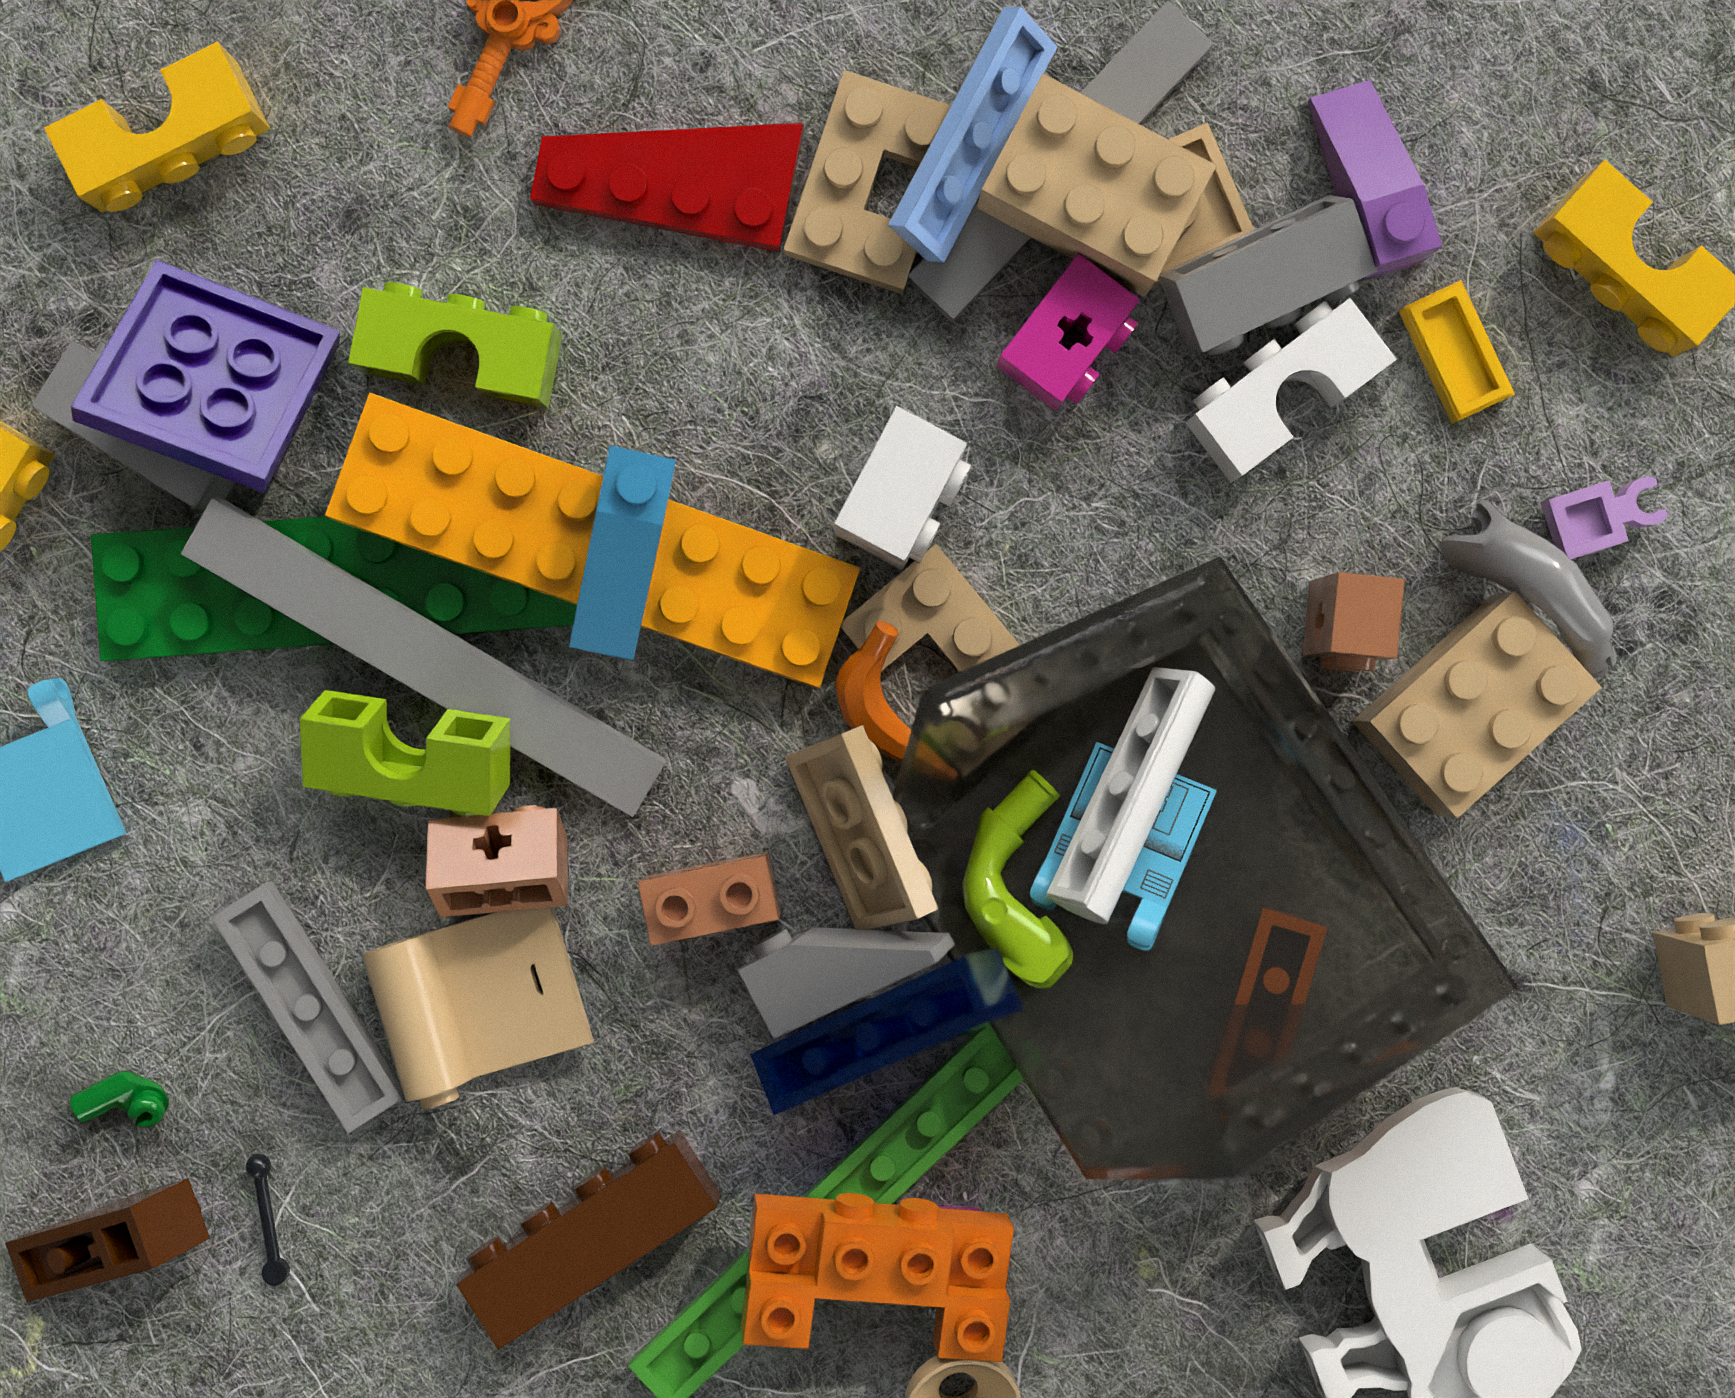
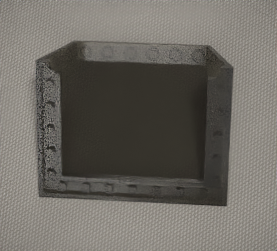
[892,557,1519,1180]

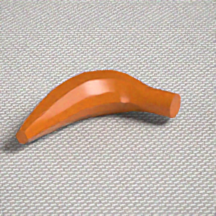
[835,621,954,779]

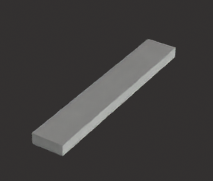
[907,1,1214,323]

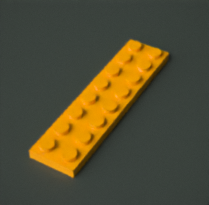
[325,392,860,689]

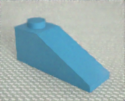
[569,445,676,661]

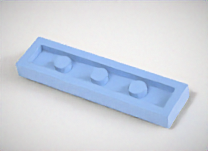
[888,7,1058,263]

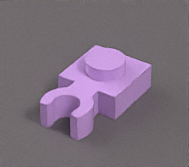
[1540,477,1668,559]

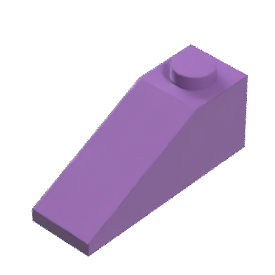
[1307,80,1442,281]

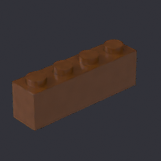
[456,1130,721,1350]

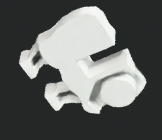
[1254,1087,1582,1398]

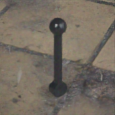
[246,1154,290,1286]

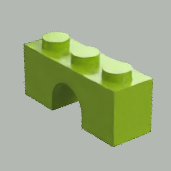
[348,282,563,409]
[300,690,510,816]

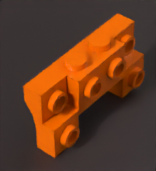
[741,1193,1014,1362]

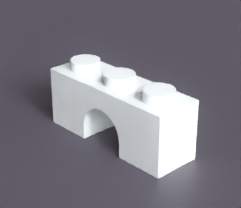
[1186,298,1397,483]

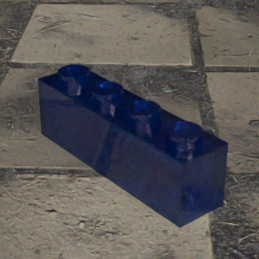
[750,948,1024,1115]

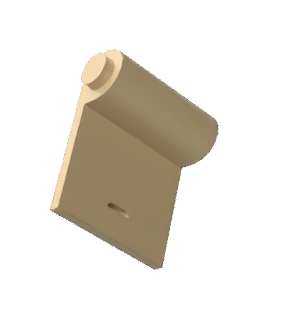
[361,907,594,1110]

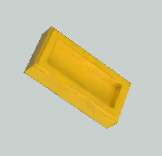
[1398,280,1515,424]

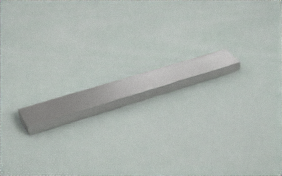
[181,496,667,817]

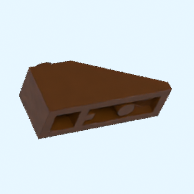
[5,1178,210,1302]

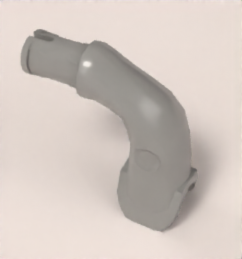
[1440,499,1617,678]

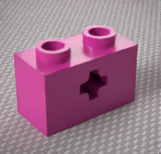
[996,253,1140,411]

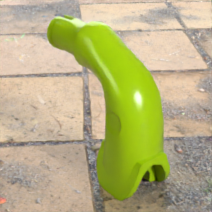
[962,769,1073,989]

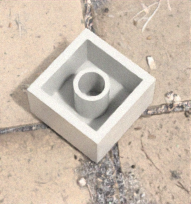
[834,406,971,571]

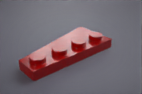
[530,123,804,253]

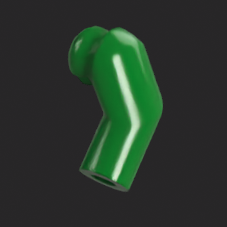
[70,1071,169,1128]

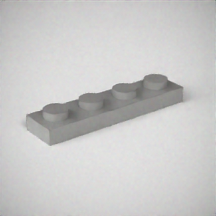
[211,881,404,1134]

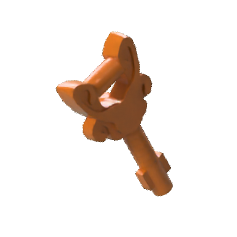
[448,0,574,138]

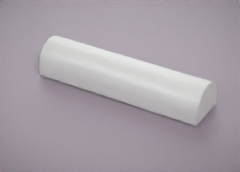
[1046,667,1215,924]

